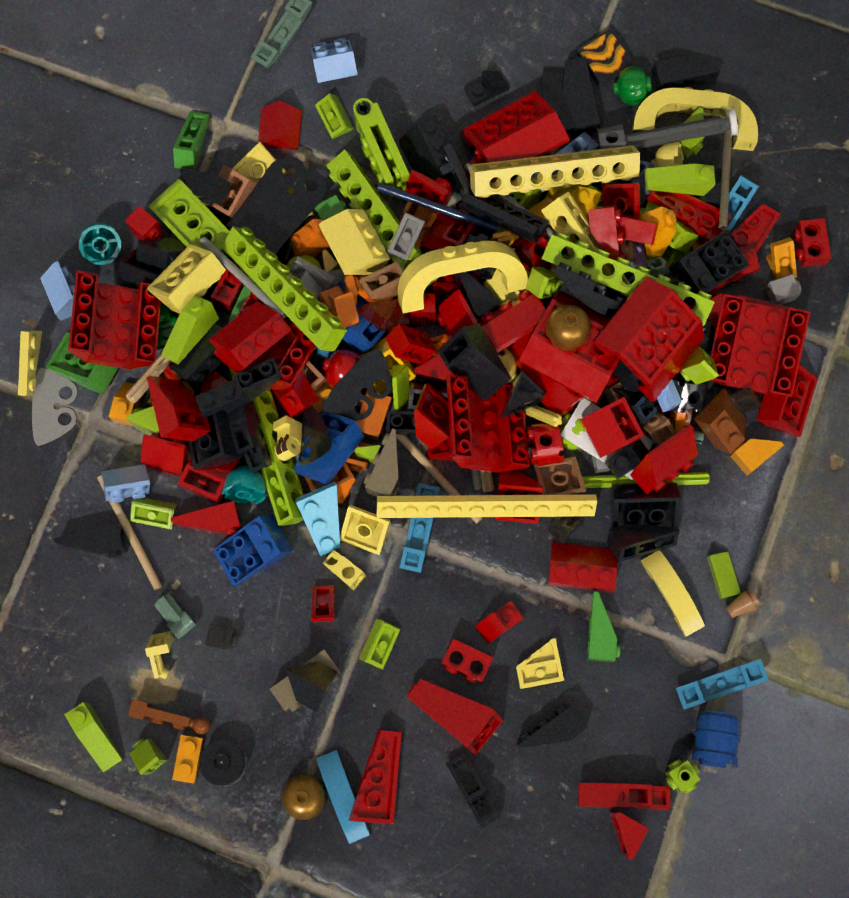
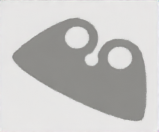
[32,368,77,446]

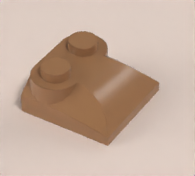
[534,456,586,495]

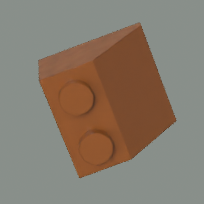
[694,389,746,454]

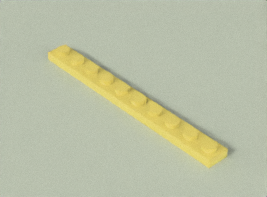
[377,495,597,518]

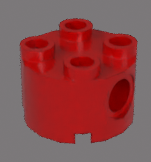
[511,228,552,271]
[526,422,564,466]

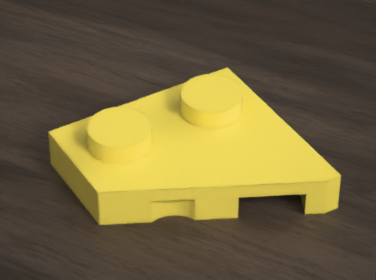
[516,638,564,689]

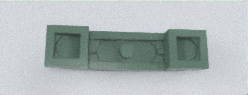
[250,0,313,69]

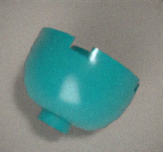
[79,222,121,265]
[222,465,266,505]

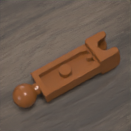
[128,699,210,734]

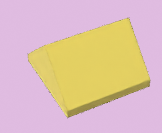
[340,504,392,555]

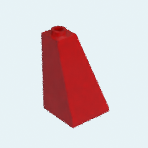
[406,679,504,756]

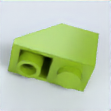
[526,266,562,299]

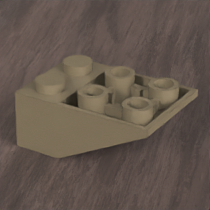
[364,429,400,499]

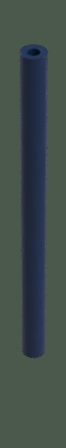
[377,183,499,233]

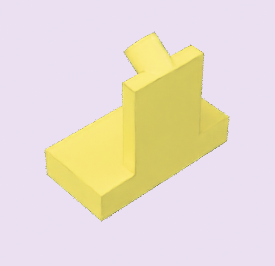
[145,631,174,679]

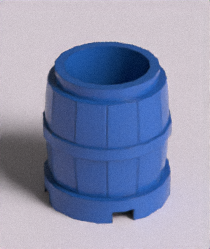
[692,711,740,768]

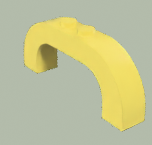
[631,87,758,151]
[397,241,528,313]

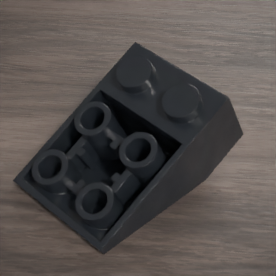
[668,230,749,303]
[438,324,511,401]

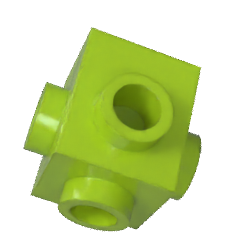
[665,759,700,794]

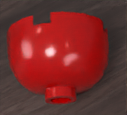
[322,349,361,389]

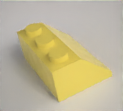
[319,209,390,275]
[147,244,226,314]

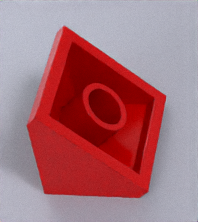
[258,100,302,150]
[610,810,649,860]

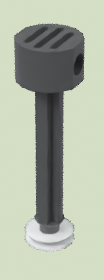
[597,107,738,165]

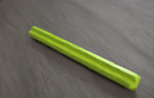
[582,472,710,488]

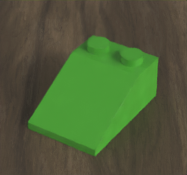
[46,332,118,394]

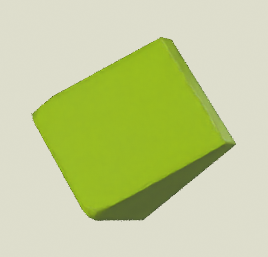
[355,445,382,463]

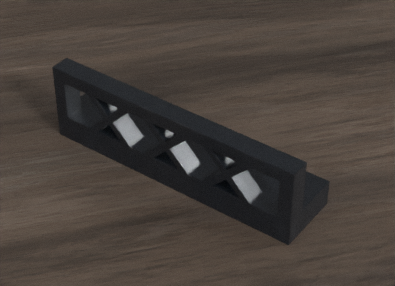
[462,193,550,244]

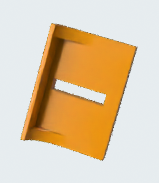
[490,231,519,245]

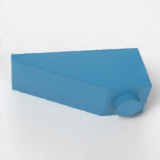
[726,175,760,233]

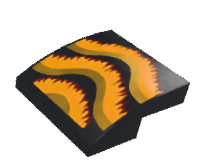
[575,29,633,85]

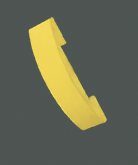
[641,550,705,637]

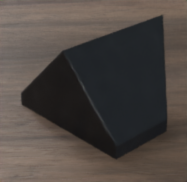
[501,371,546,418]
[612,388,661,425]
[286,661,338,712]

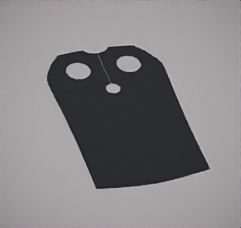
[227,156,326,254]

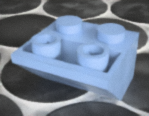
[310,38,358,83]
[40,261,75,321]
[101,464,150,503]

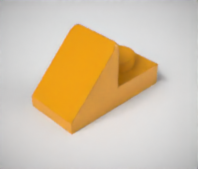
[766,237,797,280]

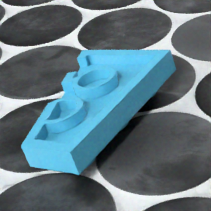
[295,481,340,556]

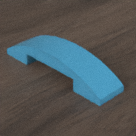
[399,483,440,573]
[676,659,769,710]
[316,750,370,844]

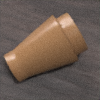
[725,590,760,618]

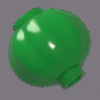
[613,66,652,106]

